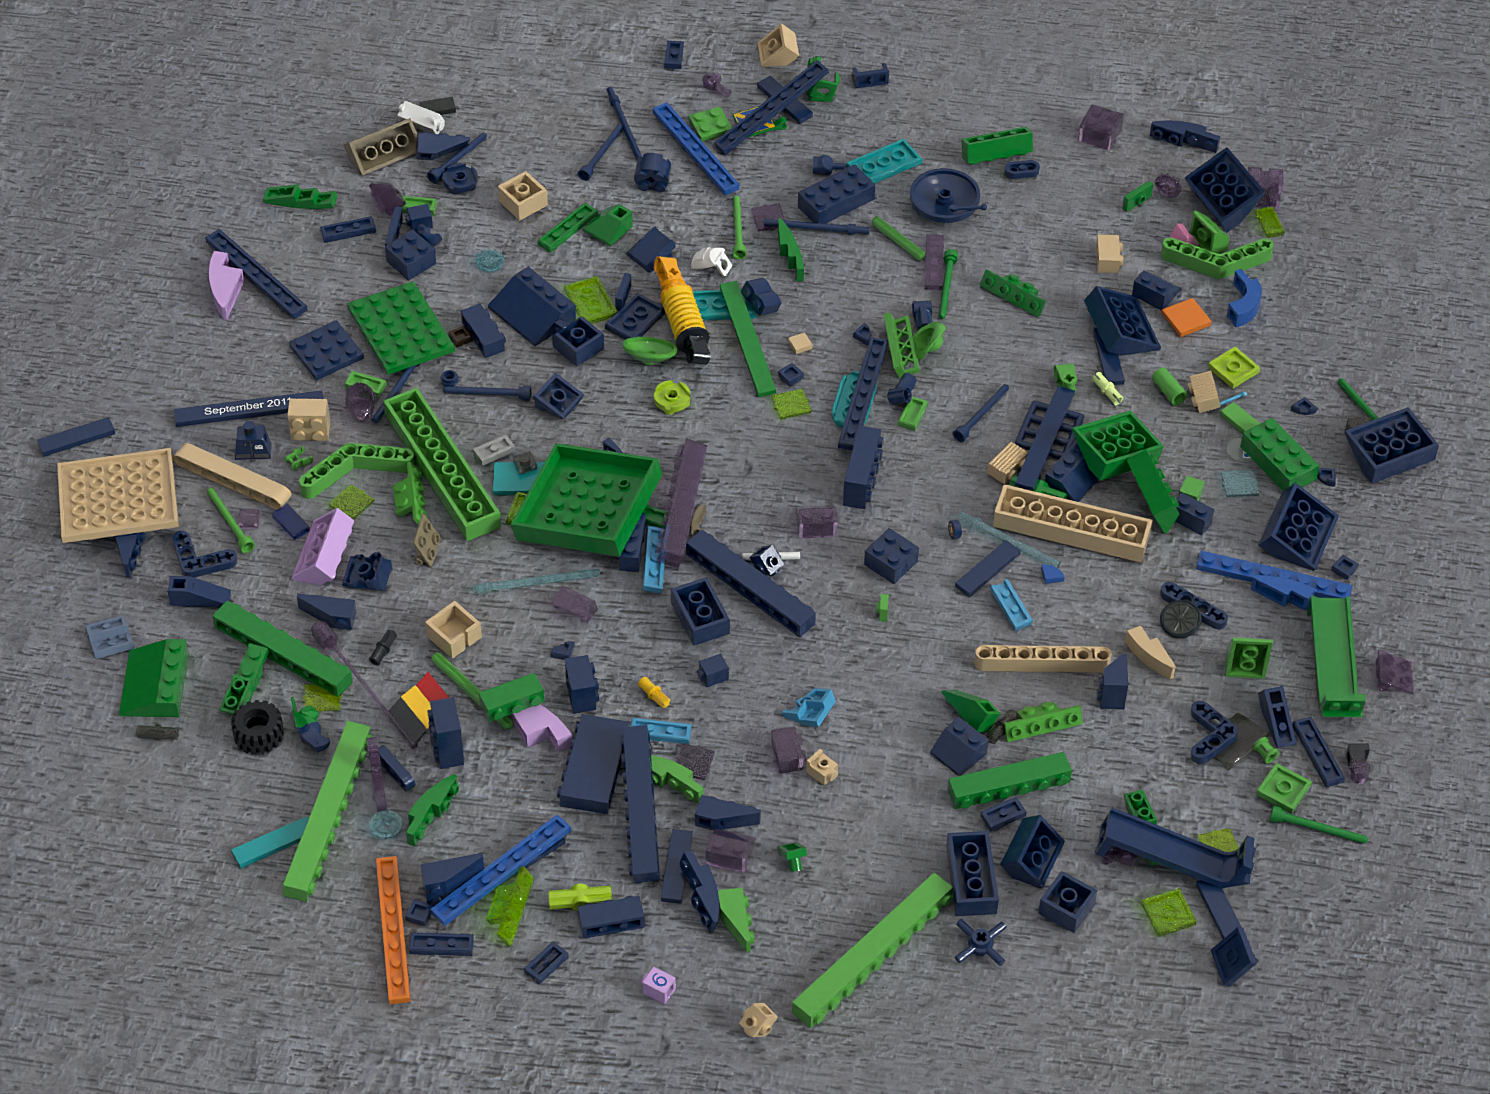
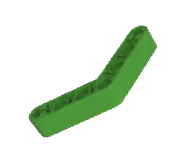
[1161,237,1274,279]
[299,443,415,499]

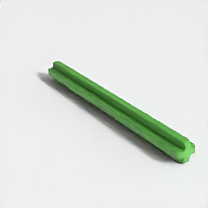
[431,652,514,730]

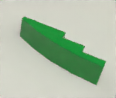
[262,184,338,209]
[778,218,804,282]

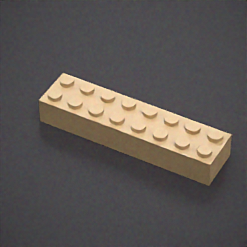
[993,484,1152,563]

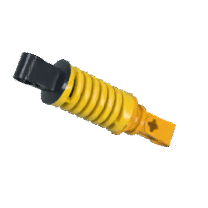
[654,256,710,365]

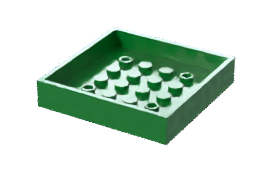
[511,443,662,557]

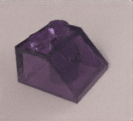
[795,505,838,539]
[706,829,756,873]

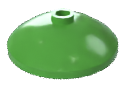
[623,337,677,365]

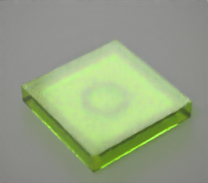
[1141,888,1197,937]

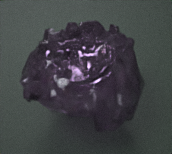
[345,383,376,421]

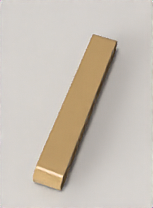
[173,443,292,510]
[974,645,1112,673]

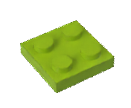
[1208,346,1260,389]

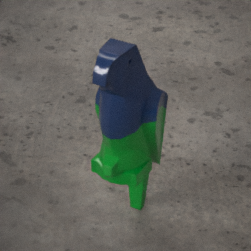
[291,696,330,753]

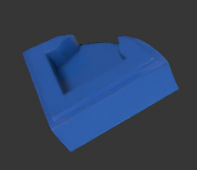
[1041,565,1065,584]

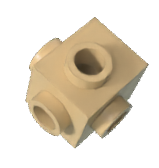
[739,1003,778,1037]

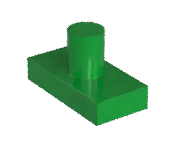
[777,842,807,872]

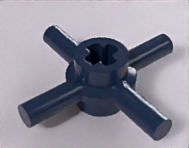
[955,919,1007,966]

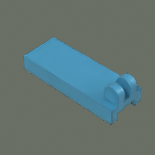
[990,579,1033,631]

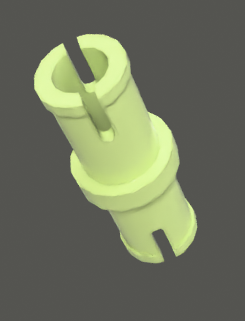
[1092,372,1123,405]

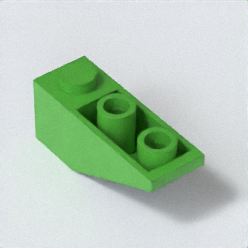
[718,888,754,952]

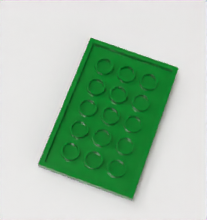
[347,281,455,375]

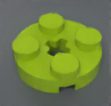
[654,380,690,415]

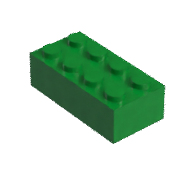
[1240,418,1319,491]

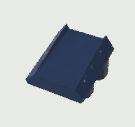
[626,226,676,272]
[342,552,393,591]

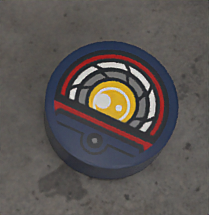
[948,520,962,539]

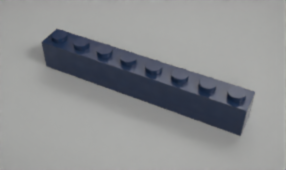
[686,530,816,638]
[620,725,660,883]

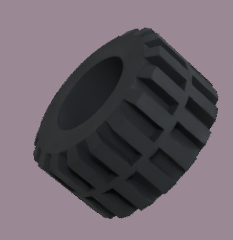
[231,700,284,755]

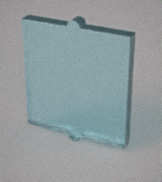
[1221,470,1259,497]

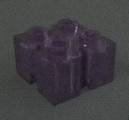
[1247,167,1284,209]

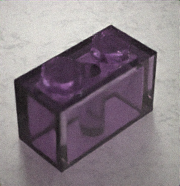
[771,726,806,774]

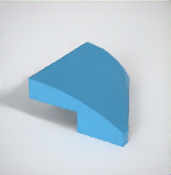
[782,688,836,727]

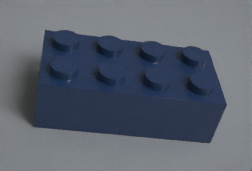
[798,164,876,224]
[843,425,884,510]
[946,831,999,916]

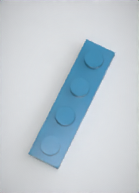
[642,526,667,594]

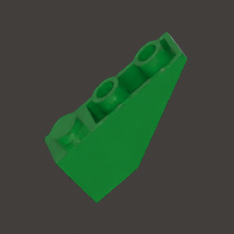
[941,689,1000,732]

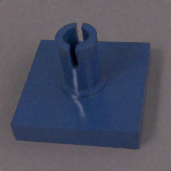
[1211,927,1257,987]

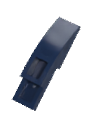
[1150,120,1221,153]
[680,850,719,933]

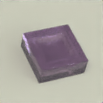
[238,509,260,529]

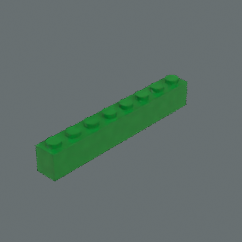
[212,600,353,698]

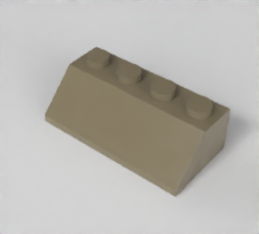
[344,118,417,176]

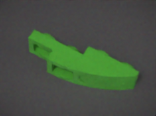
[651,755,704,804]

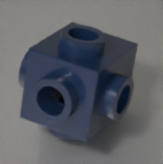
[749,545,784,577]

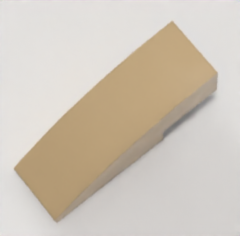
[1125,626,1176,679]

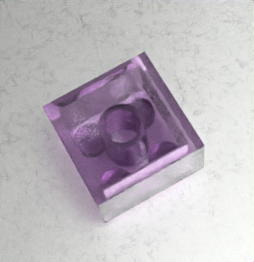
[1078,104,1124,151]

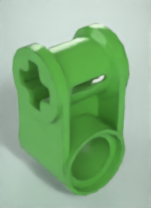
[1054,363,1077,394]

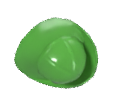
[908,321,946,360]

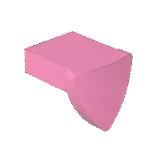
[1170,224,1199,247]

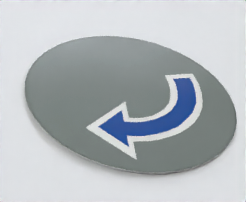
[1227,438,1252,462]

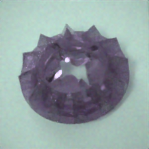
[1155,173,1182,198]

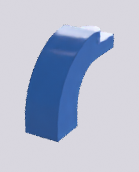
[1227,269,1262,327]

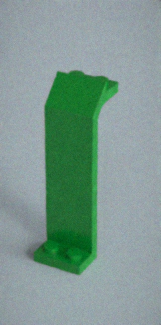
[1307,596,1366,717]

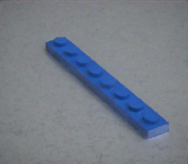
[652,102,740,196]
[1196,551,1352,598]
[430,815,571,927]

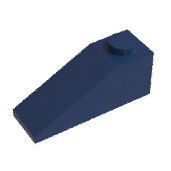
[297,593,357,630]
[1258,686,1297,748]

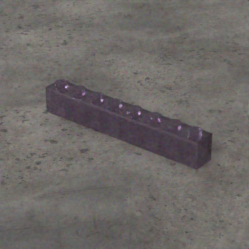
[655,438,707,568]

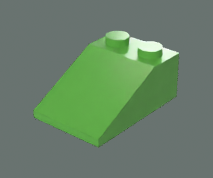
[1225,638,1273,679]

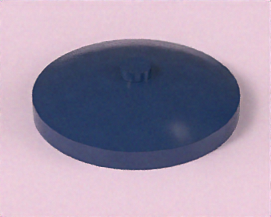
[910,168,980,223]

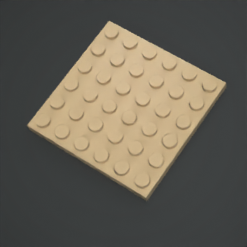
[57,448,179,543]

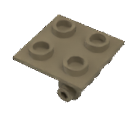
[413,514,441,568]

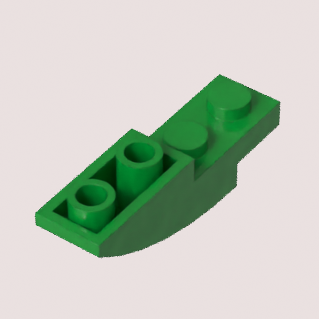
[219,643,269,715]
[406,774,460,847]
[1123,790,1159,866]

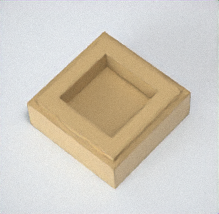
[788,332,812,354]

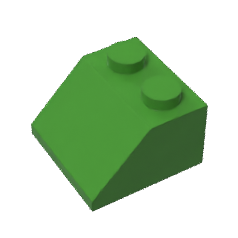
[1189,211,1229,254]

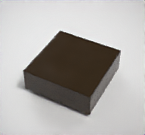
[448,326,473,348]

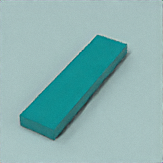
[231,817,308,869]

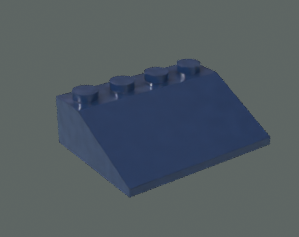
[1184,147,1265,233]
[488,266,576,346]
[1084,286,1161,355]
[1345,407,1439,484]
[1258,482,1339,571]

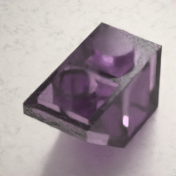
[369,183,406,216]

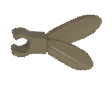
[678,505,706,538]

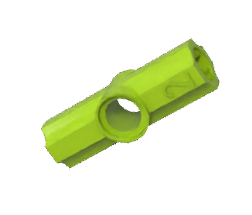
[548,884,612,911]

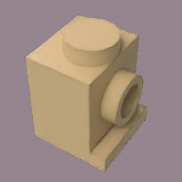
[806,749,838,786]

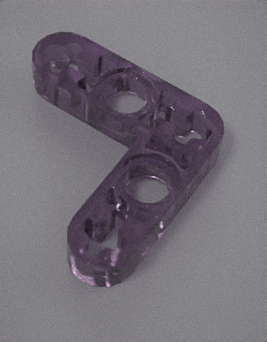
[367,736,388,812]

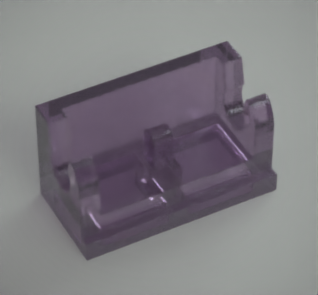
[551,585,598,623]

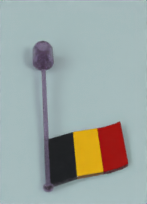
[311,621,449,749]

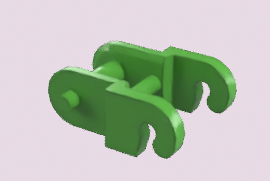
[285,446,314,470]

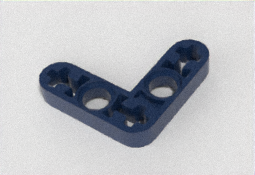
[173,531,237,578]
[1191,701,1238,764]

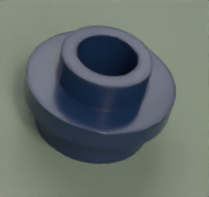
[440,370,459,386]

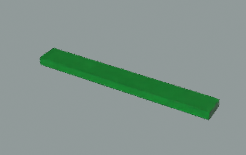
[720,281,776,397]

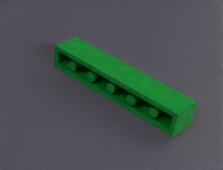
[948,752,1072,809]

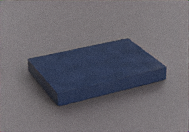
[605,293,665,340]

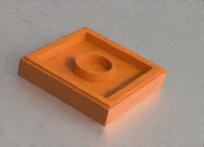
[1161,298,1212,337]

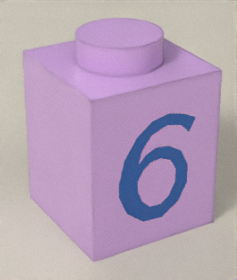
[641,967,676,1005]

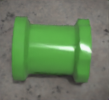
[1253,737,1279,764]

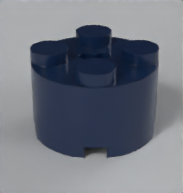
[634,153,671,192]

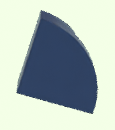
[853,323,871,346]
[1291,397,1318,415]
[1317,467,1336,487]
[550,641,575,660]

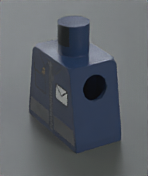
[235,421,272,460]

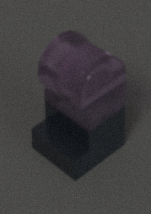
[1346,743,1370,784]

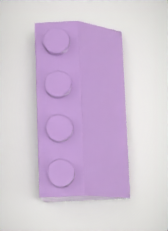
[291,508,354,585]

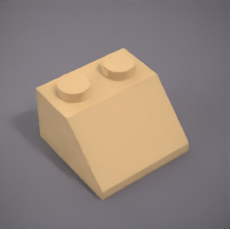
[757,24,799,67]

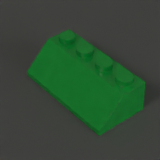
[1126,449,1179,534]

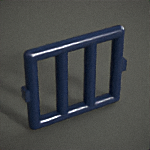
[1015,400,1084,459]

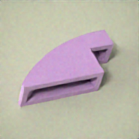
[209,251,244,320]
[508,704,572,752]

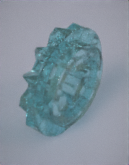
[476,248,504,271]
[369,810,403,840]

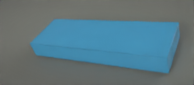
[631,718,692,744]

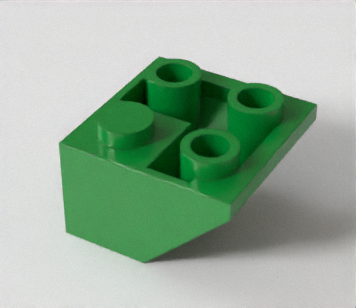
[583,204,633,246]

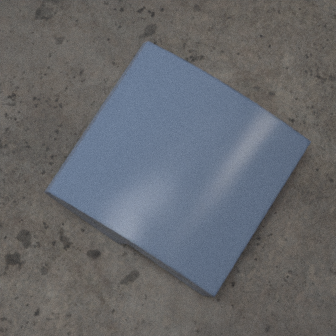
[85,615,134,659]

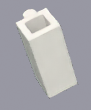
[397,101,445,134]

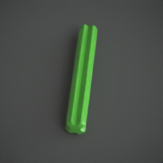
[872,216,926,261]

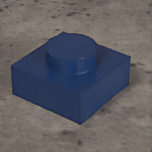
[778,363,804,387]
[1331,555,1359,580]
[405,899,433,926]

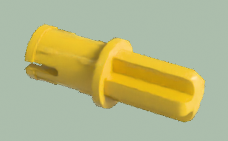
[638,677,670,708]

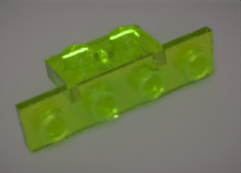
[486,866,534,946]

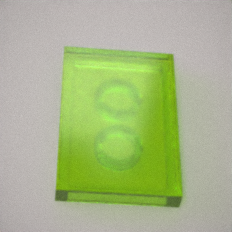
[564,276,618,324]

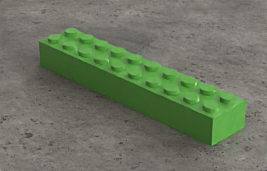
[383,388,501,541]

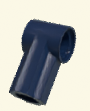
[912,300,932,331]
[887,373,917,405]

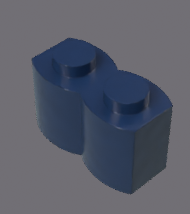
[741,278,781,316]

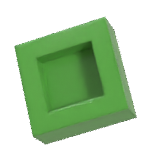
[876,594,889,622]

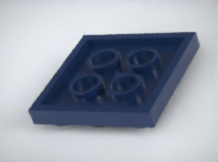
[289,320,364,381]

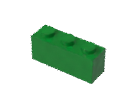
[479,673,545,722]

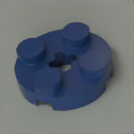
[443,163,478,194]

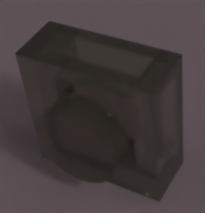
[513,451,537,474]

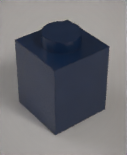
[405,204,433,231]
[697,653,729,687]

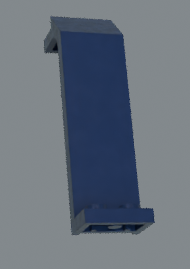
[1096,807,1256,888]

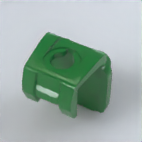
[805,56,840,102]

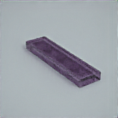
[925,234,944,290]

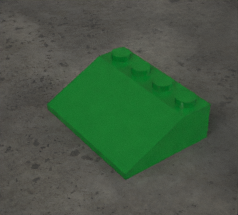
[1072,410,1164,481]
[119,639,189,717]

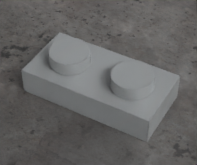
[473,435,515,466]

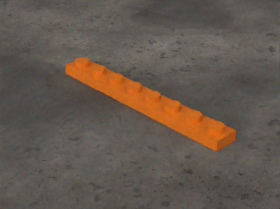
[376,856,411,1005]

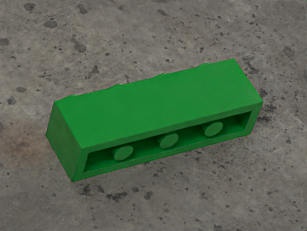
[961,127,1033,165]

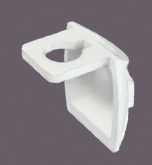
[691,247,732,276]

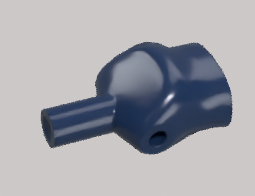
[813,155,845,176]

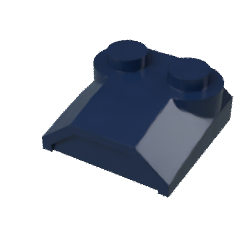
[533,372,584,420]

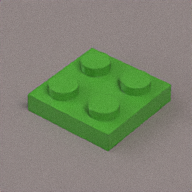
[688,107,732,142]
[1256,763,1312,814]

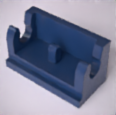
[851,63,889,89]

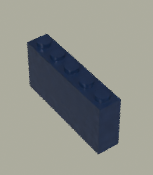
[557,714,629,814]

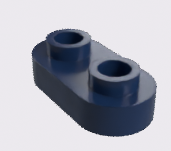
[1005,160,1040,179]

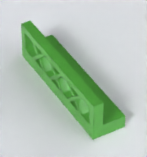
[883,312,920,379]

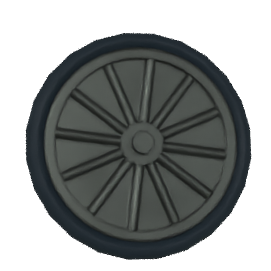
[1160,600,1202,638]

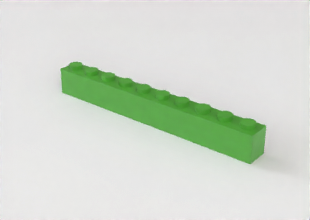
[283,720,373,902]
[792,873,953,1028]

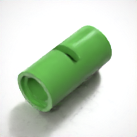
[1151,367,1187,405]

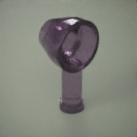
[702,72,732,98]

